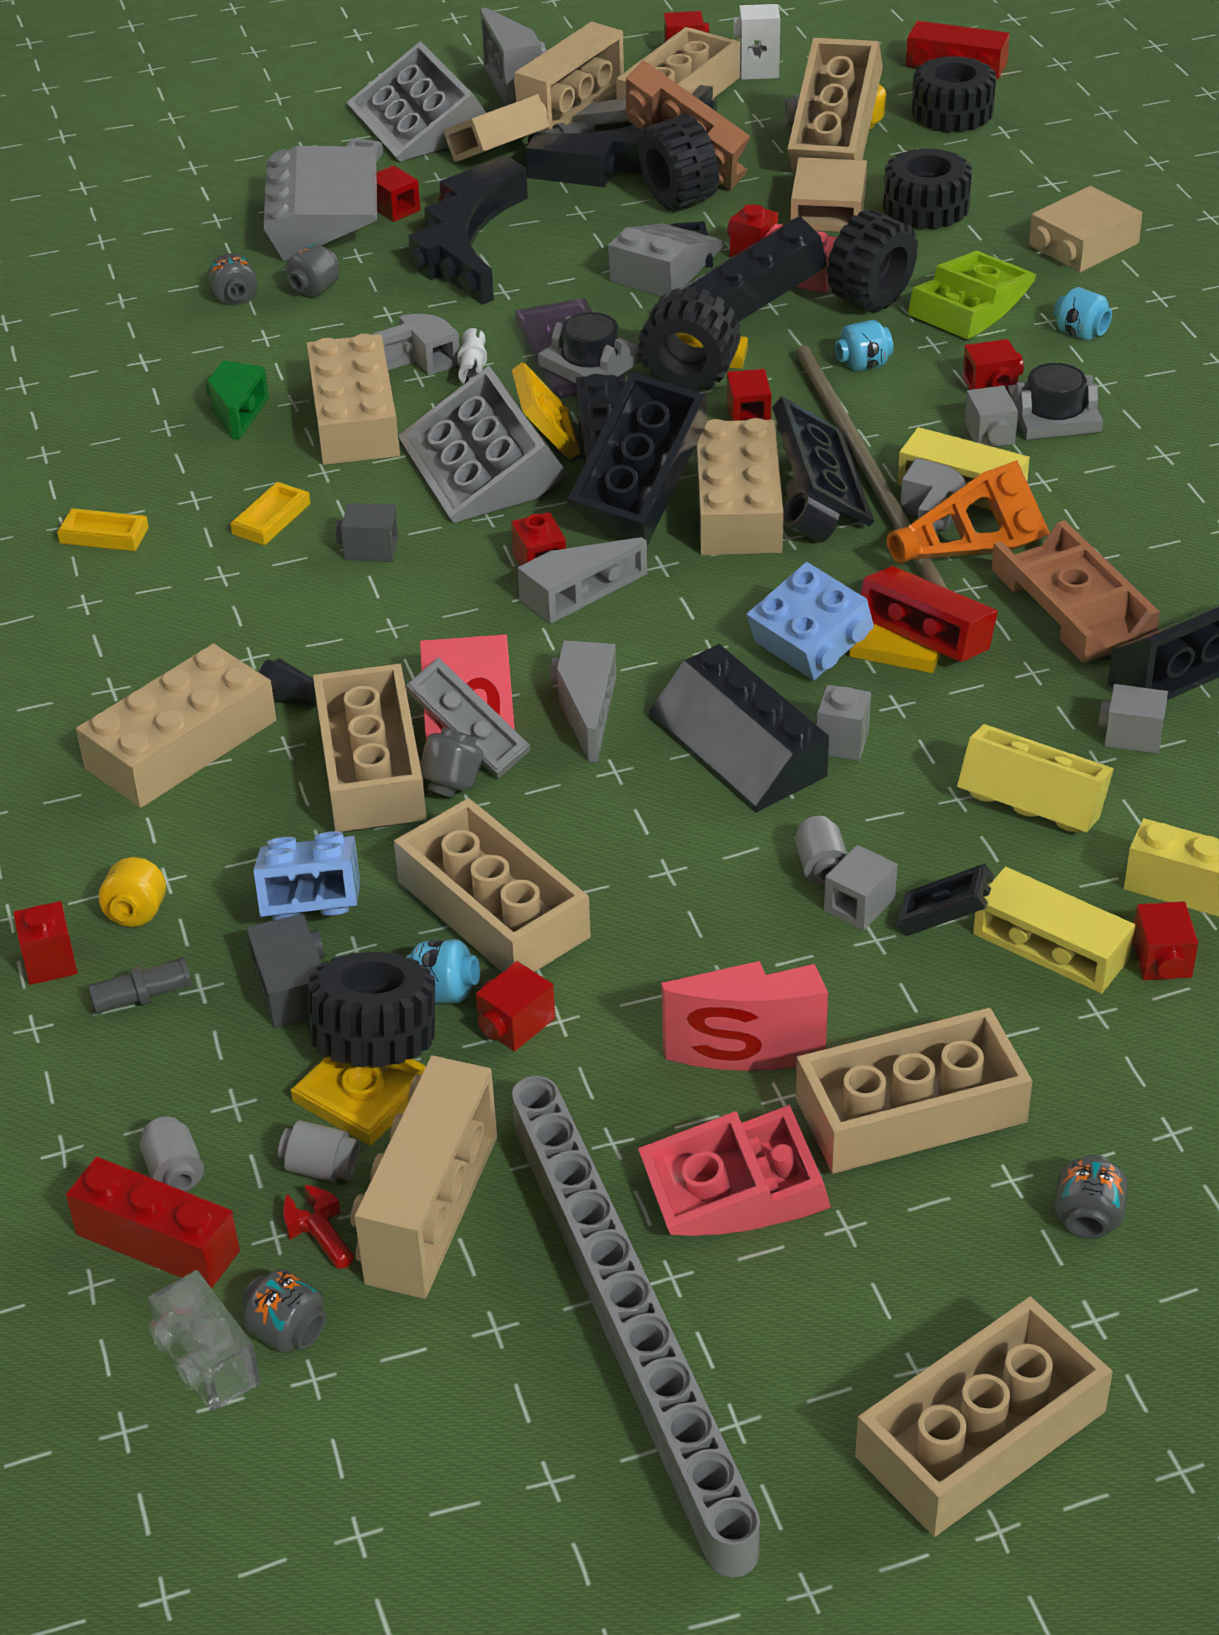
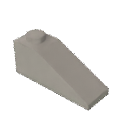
[517,537,647,624]
[551,640,616,763]

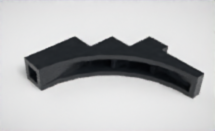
[526,85,717,188]
[408,155,528,305]

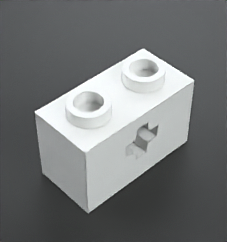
[733,4,780,80]

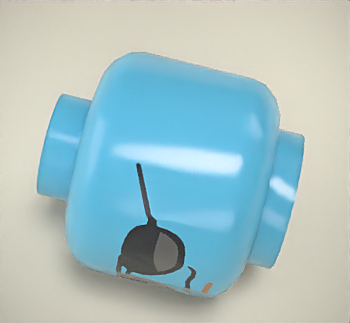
[1054,287,1112,340]
[835,320,893,372]
[406,939,480,1004]

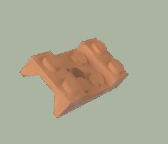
[626,60,750,191]
[992,520,1160,663]

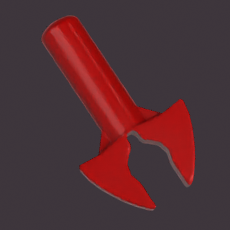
[283,1185,354,1269]

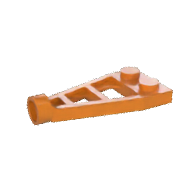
[887,460,1050,564]

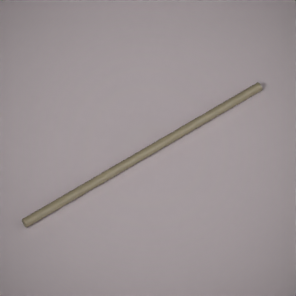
[796,345,948,589]

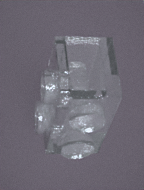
[147,1270,261,1412]

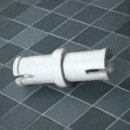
[457,328,487,383]

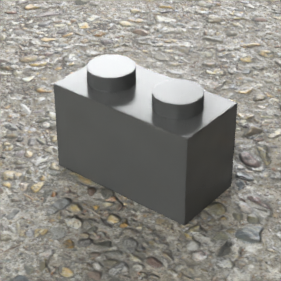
[246,913,325,1028]

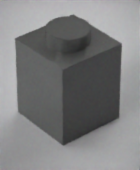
[336,503,399,562]

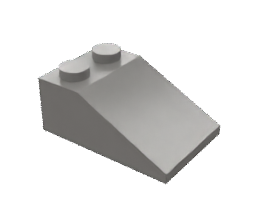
[480,7,546,106]
[608,223,724,296]

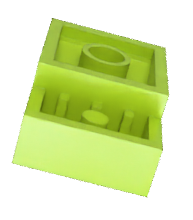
[908,251,1036,339]

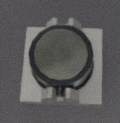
[538,312,643,383]
[1007,363,1103,440]

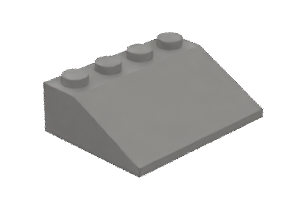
[347,41,486,162]
[263,146,377,261]
[398,366,569,523]

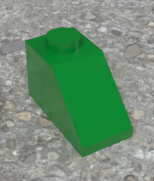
[206,360,269,440]

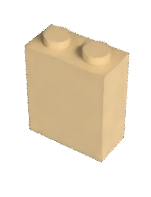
[443,94,550,162]
[791,157,867,232]
[1029,186,1143,272]

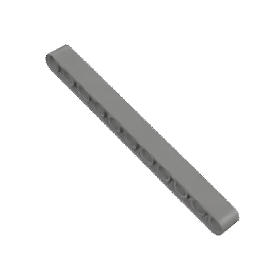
[512,1076,760,1578]

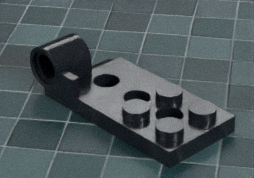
[772,396,874,543]

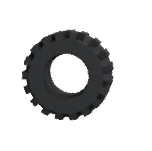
[912,57,996,131]
[638,114,719,211]
[883,148,972,229]
[827,209,918,312]
[638,287,741,392]
[308,952,435,1067]

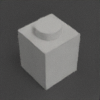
[964,386,1018,447]
[1098,684,1168,754]
[817,685,871,761]
[824,845,898,931]

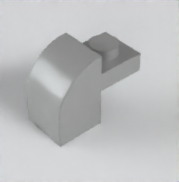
[372,314,460,376]
[901,458,966,536]

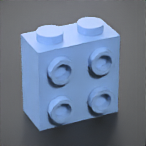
[746,562,874,681]
[254,831,360,920]

